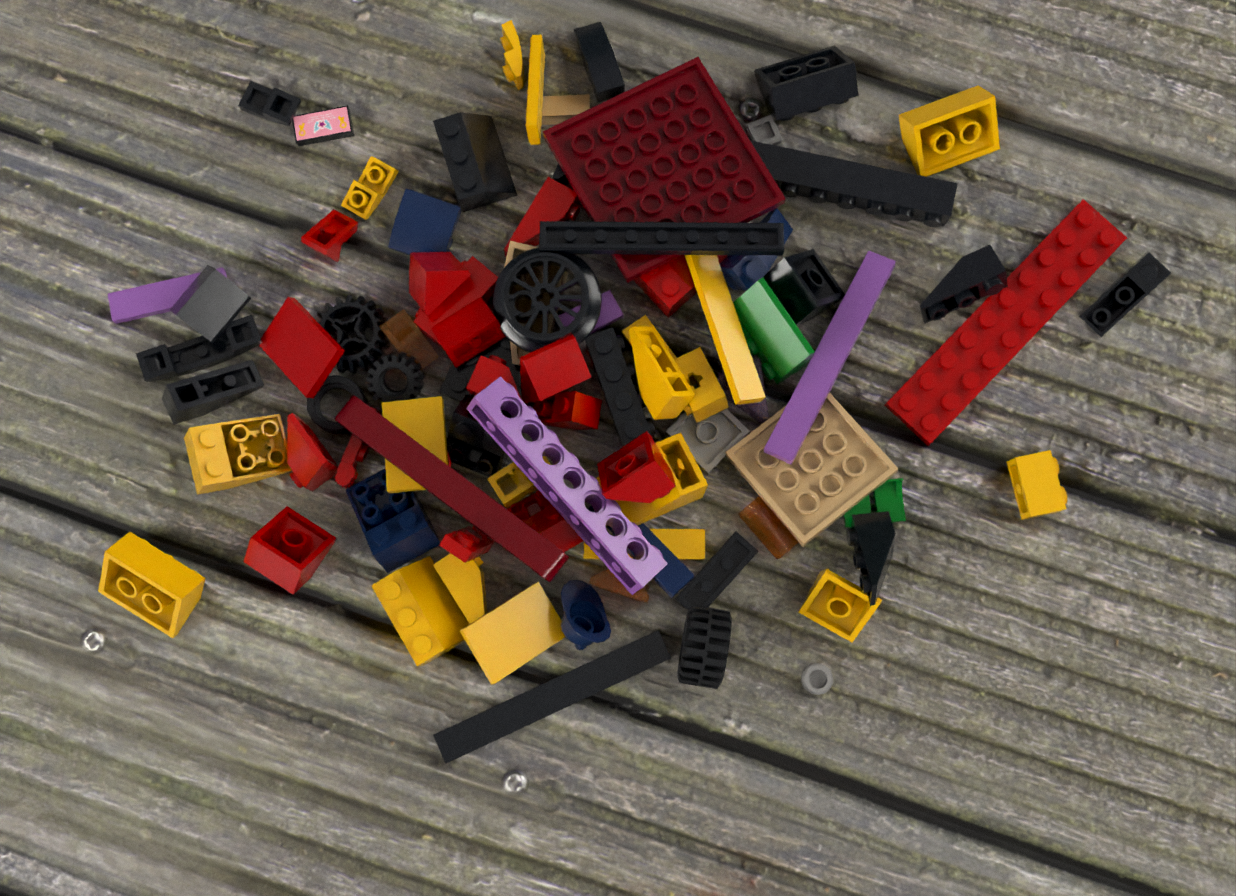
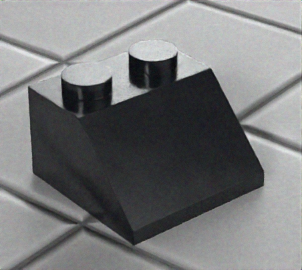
[763,249,845,325]

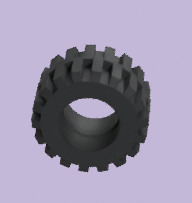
[677,605,732,689]

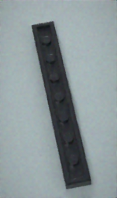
[539,221,784,256]
[433,630,671,764]

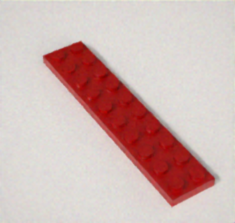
[884,199,1127,446]

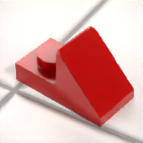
[301,209,359,262]

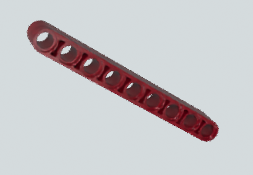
[334,395,569,583]

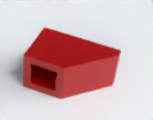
[533,391,602,430]

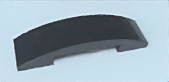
[136,315,262,382]

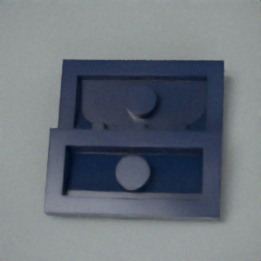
[388,188,462,256]

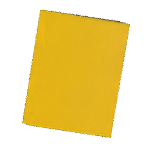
[799,568,882,643]

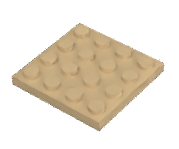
[725,392,898,547]

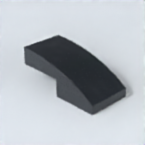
[238,81,301,126]

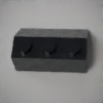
[754,45,859,121]
[433,112,518,212]

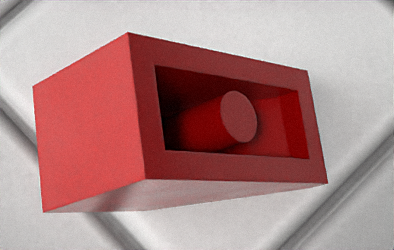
[466,355,522,400]

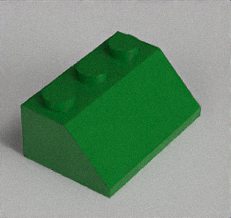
[733,278,815,385]

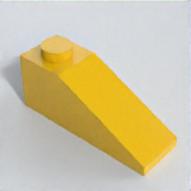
[629,326,695,420]
[433,553,488,624]

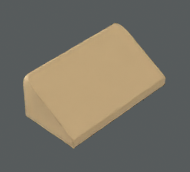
[542,94,590,125]

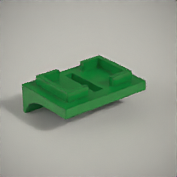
[843,478,906,528]

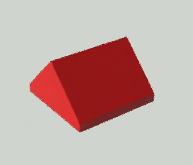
[409,252,471,316]
[520,334,591,403]

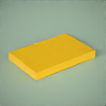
[382,396,448,493]
[459,581,565,685]

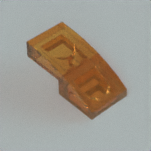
[379,309,439,371]

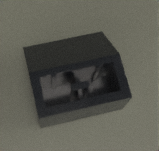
[447,394,512,477]

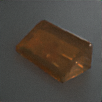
[739,496,798,559]

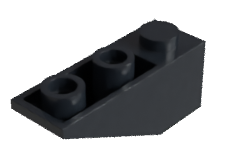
[920,245,1008,324]
[1079,251,1171,337]
[846,511,896,606]

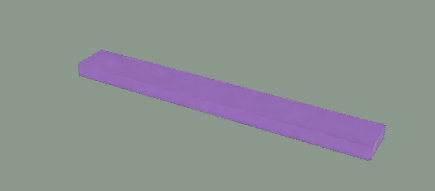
[764,251,896,465]

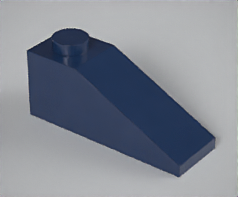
[720,208,793,291]

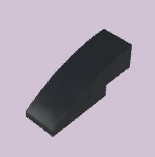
[574,22,625,103]

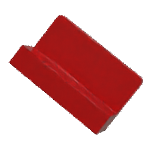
[431,297,506,368]

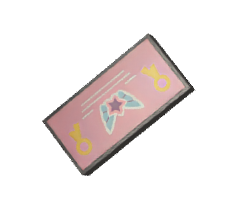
[292,105,354,147]

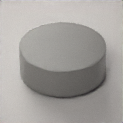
[801,663,833,695]

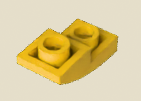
[500,20,524,90]
[341,156,399,220]

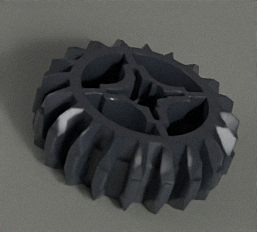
[317,295,392,375]

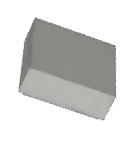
[744,115,783,146]

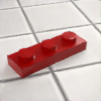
[439,526,494,563]

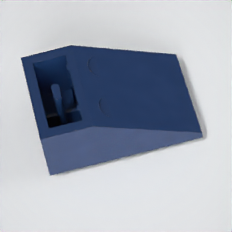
[346,469,440,573]

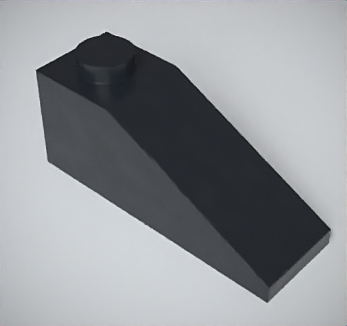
[162,359,264,425]

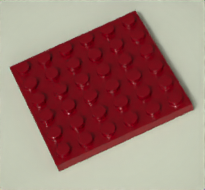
[543,57,786,283]

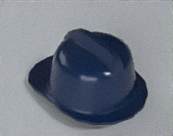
[561,580,611,650]

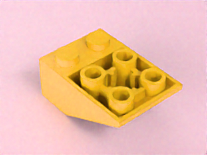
[184,414,292,495]
[596,432,708,525]

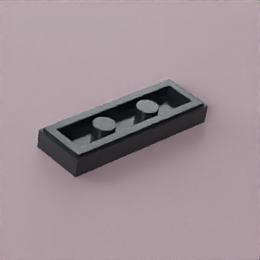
[675,531,759,611]

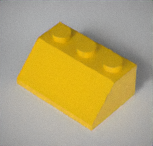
[899,85,1000,177]
[98,532,206,638]
[371,556,469,666]

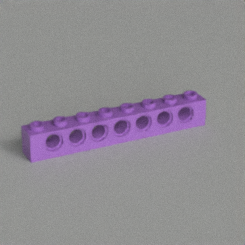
[466,376,668,595]

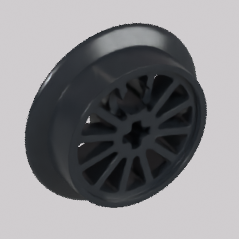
[493,247,602,352]

